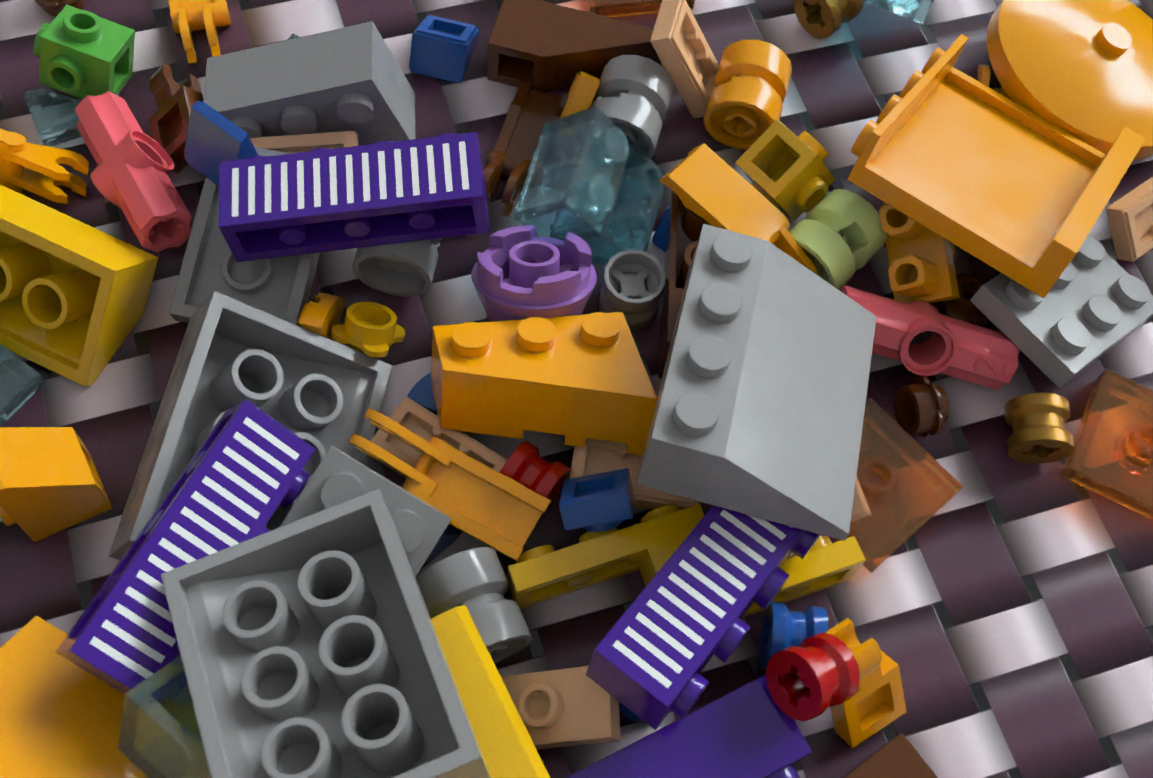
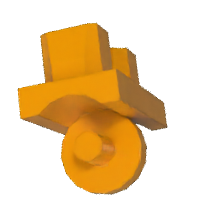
[879,204,960,303]

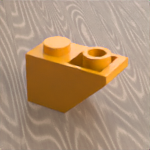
[0,427,112,542]

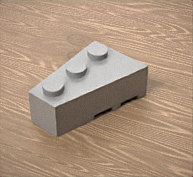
[204,21,416,146]

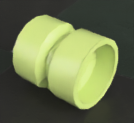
[789,189,887,291]

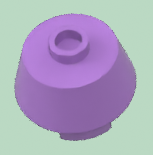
[471,225,597,322]

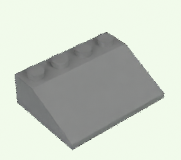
[636,224,877,541]
[108,291,392,560]
[161,488,491,778]

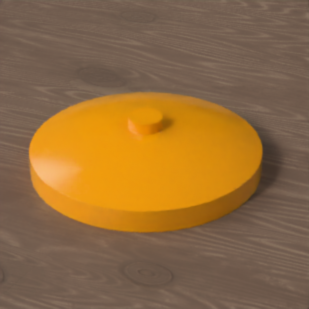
[986,0,1153,160]

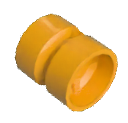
[703,40,792,150]

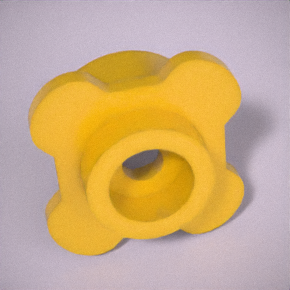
[331,301,405,358]

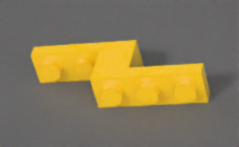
[507,504,866,617]

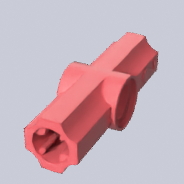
[74,91,192,253]
[840,285,1020,390]

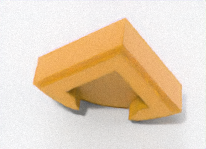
[558,70,600,136]
[298,292,345,340]

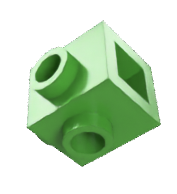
[34,5,135,99]

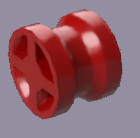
[499,440,571,523]
[766,633,860,722]

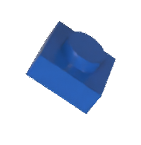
[559,468,634,532]

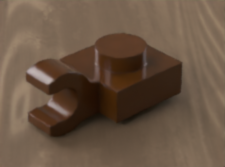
[148,64,204,173]

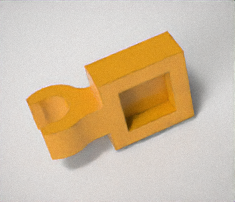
[825,618,907,748]

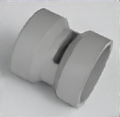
[599,249,666,333]

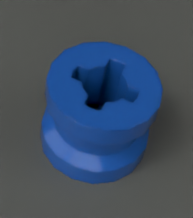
[759,601,828,670]

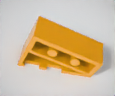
[431,312,657,455]

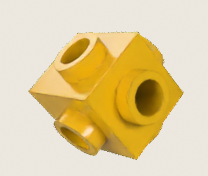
[735,119,835,221]

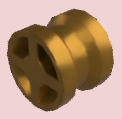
[794,0,863,39]
[1004,392,1074,464]

